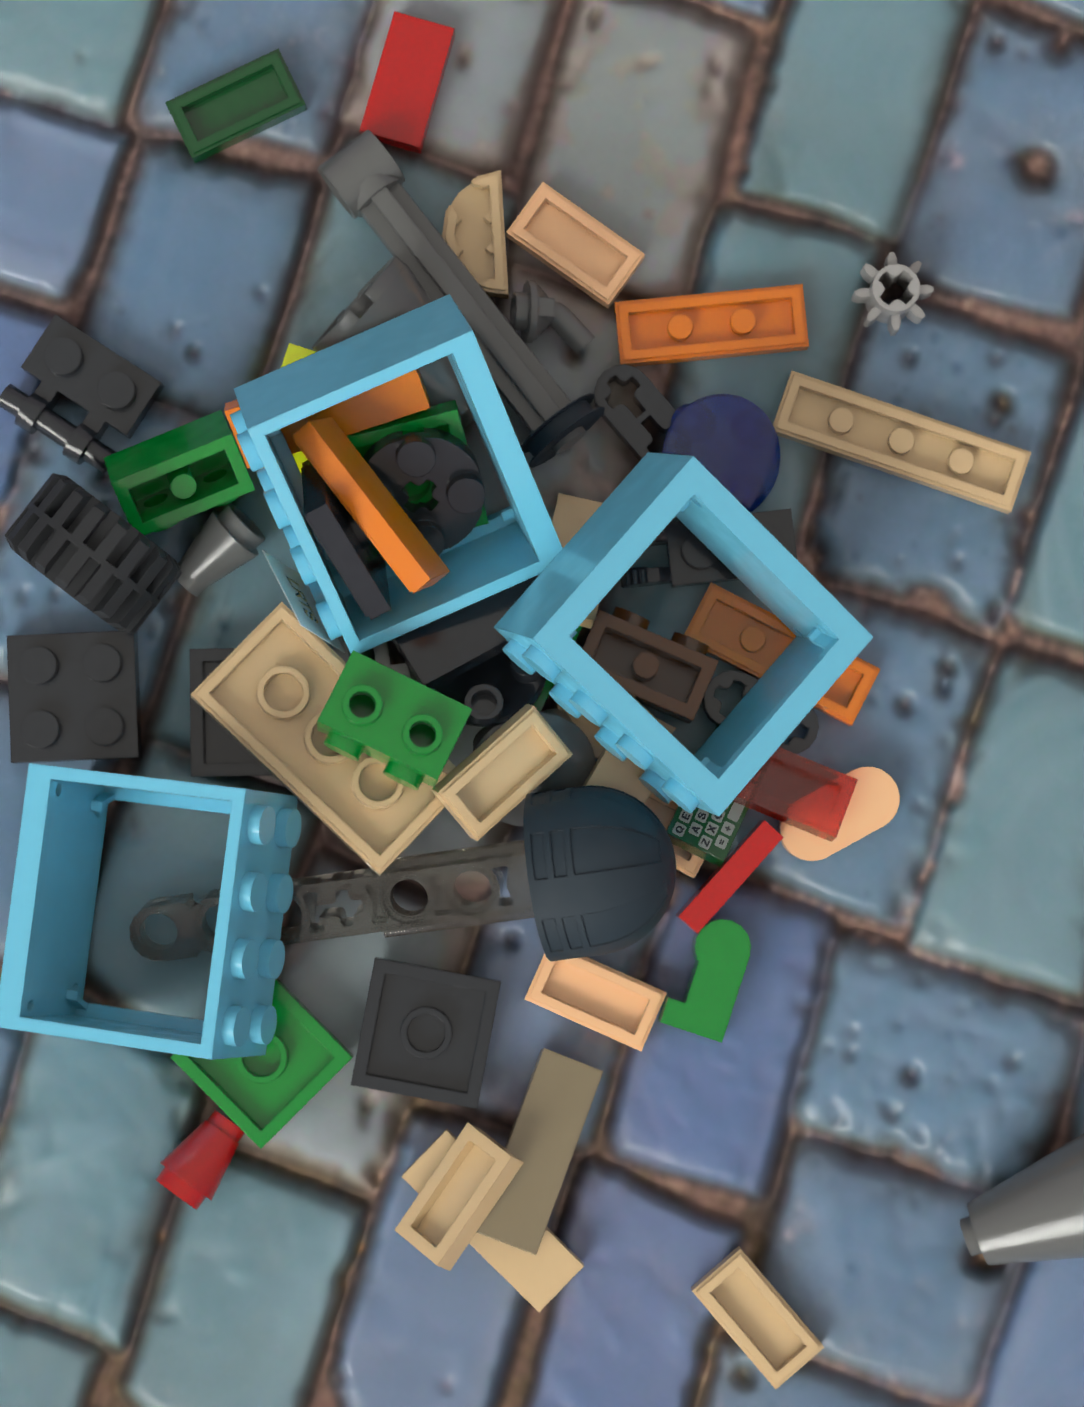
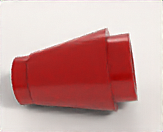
[155,1110,245,1210]

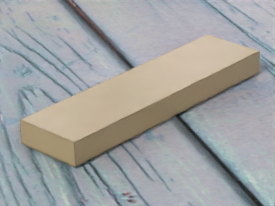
[770,371,1031,514]

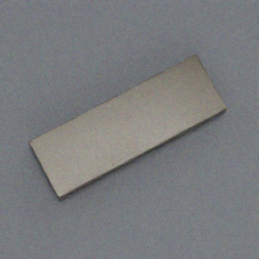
[476,1048,603,1255]

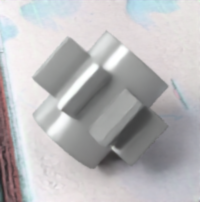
[851,252,934,336]

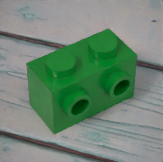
[103,410,255,535]
[317,650,472,790]

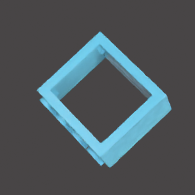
[230,294,563,654]
[494,452,873,816]
[0,763,302,1060]

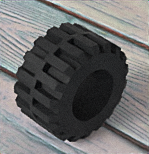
[4,473,182,634]

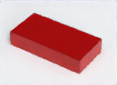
[359,11,455,154]
[676,820,784,934]

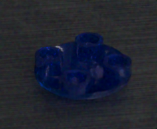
[662,394,781,513]

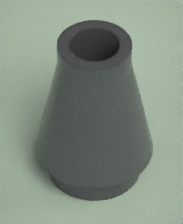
[177,503,265,597]

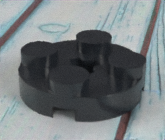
[363,428,486,556]

